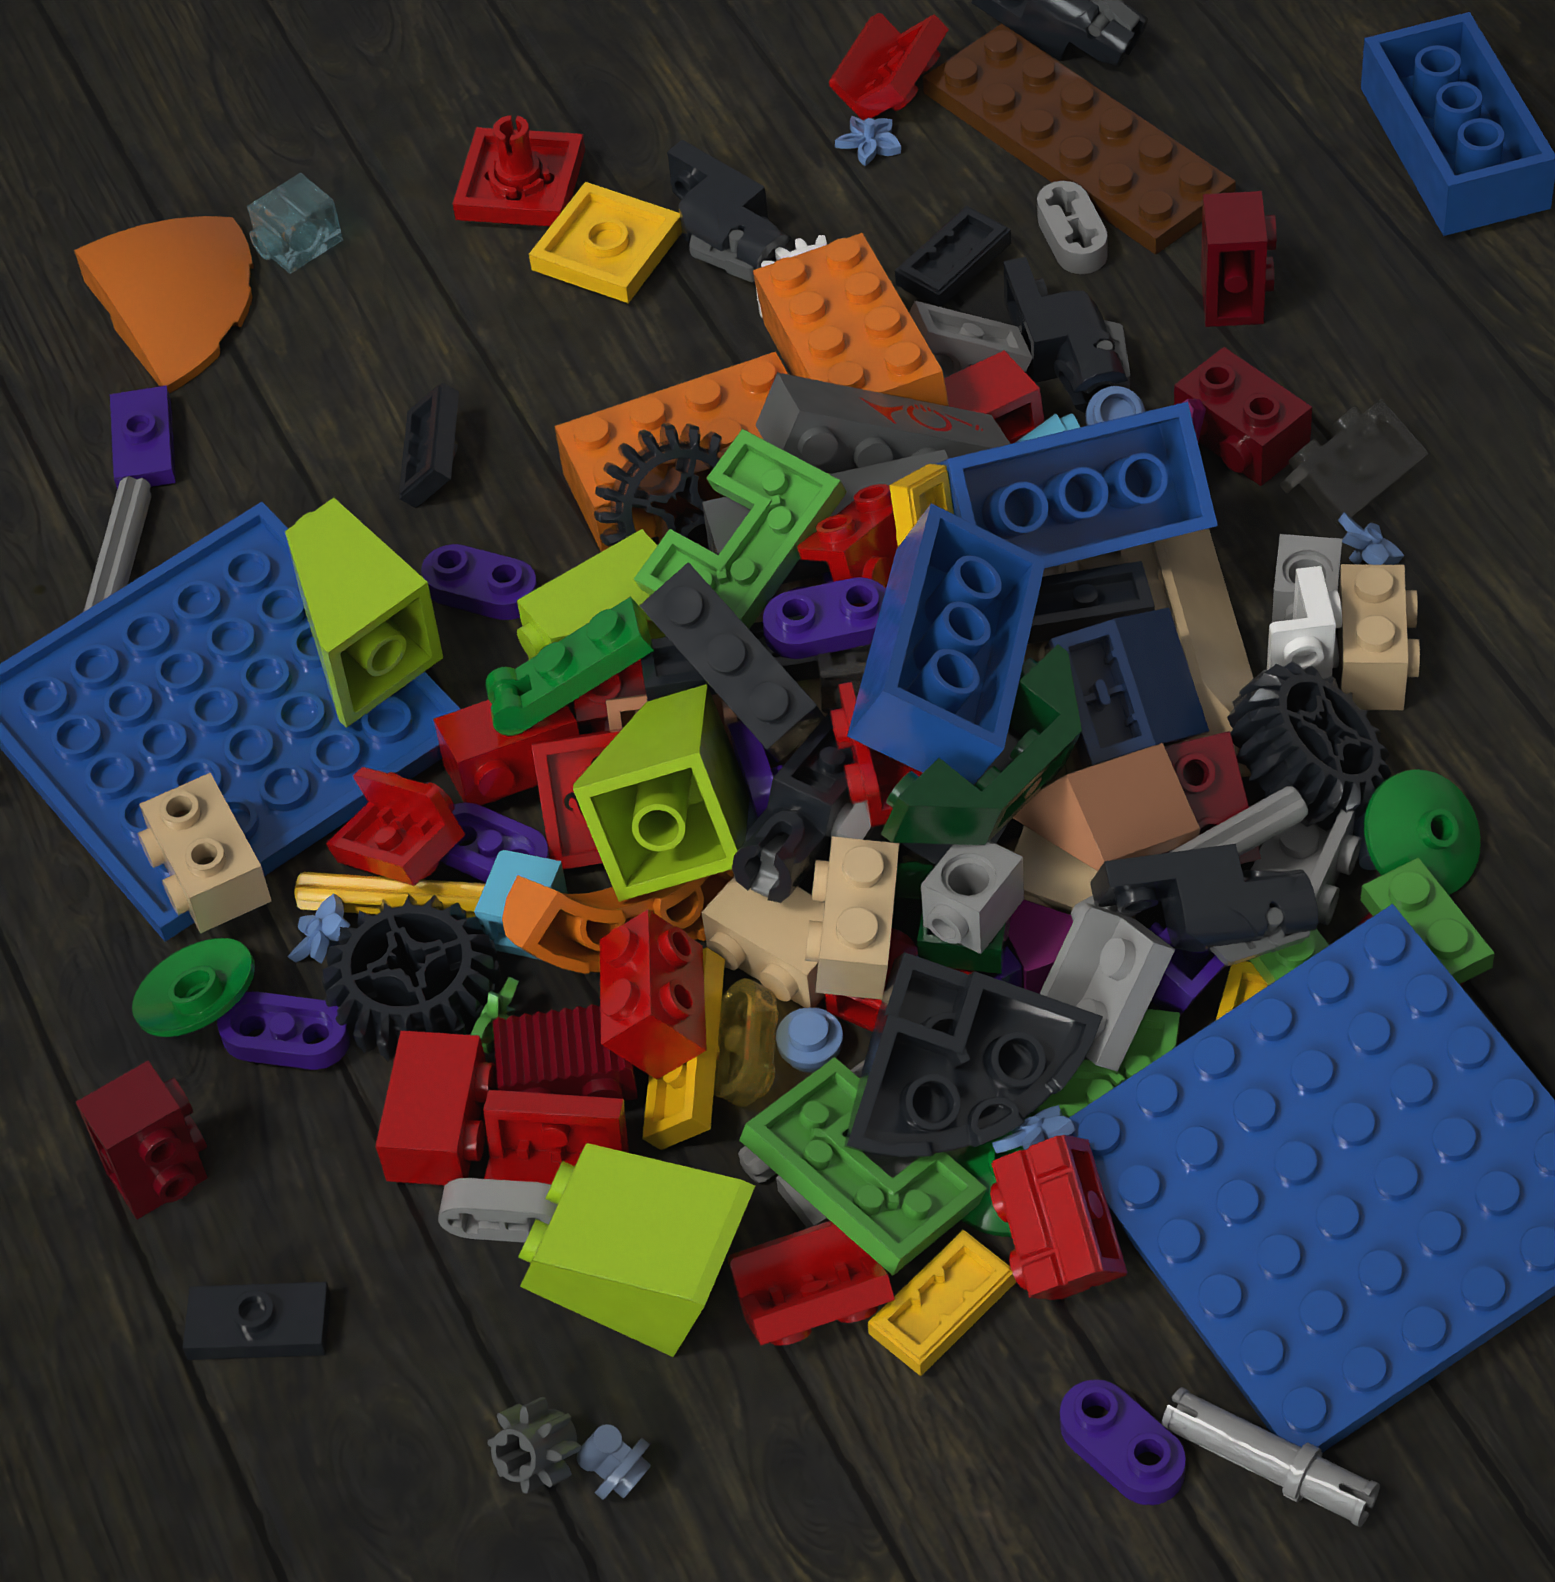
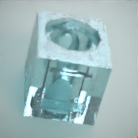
[247,173,343,274]

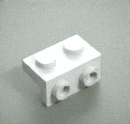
[1267,566,1342,679]

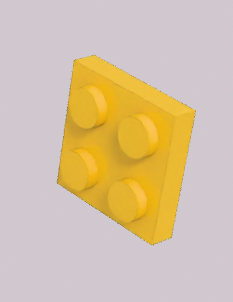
[529,182,682,304]

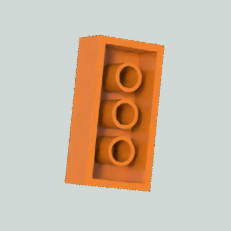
[753,233,949,406]
[555,351,788,552]

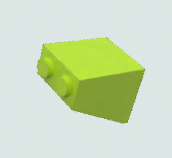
[285,498,443,728]
[517,529,666,715]
[573,684,749,902]
[518,1143,755,1357]

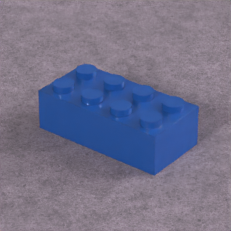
[1361,12,1555,236]
[936,402,1218,569]
[847,503,1046,785]

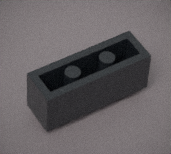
[639,562,825,763]

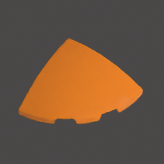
[74,216,254,393]

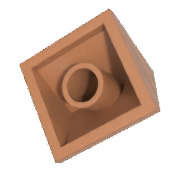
[1013,743,1200,871]

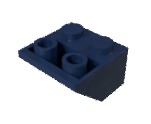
[1044,607,1209,769]

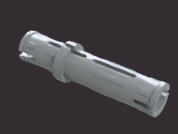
[1162,1387,1380,1527]

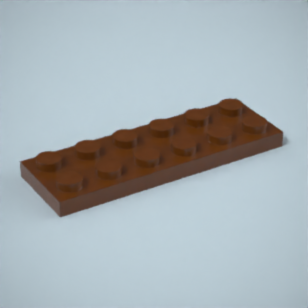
[923,23,1236,255]

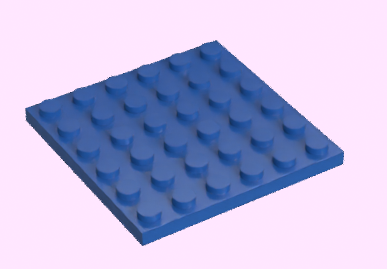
[0,502,460,942]
[1069,904,1555,1453]

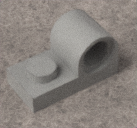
[909,301,1033,378]

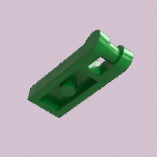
[486,596,654,736]

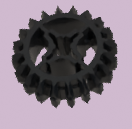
[594,423,729,550]
[1227,661,1391,831]
[322,894,501,1062]

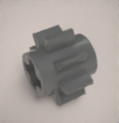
[488,1397,581,1494]

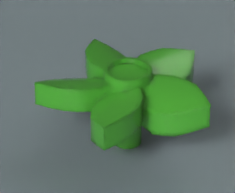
[471,977,519,1054]

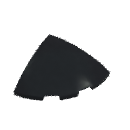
[844,952,1103,1157]

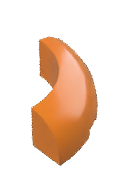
[502,869,734,974]

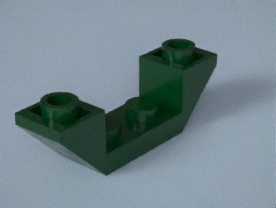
[881,644,1082,845]

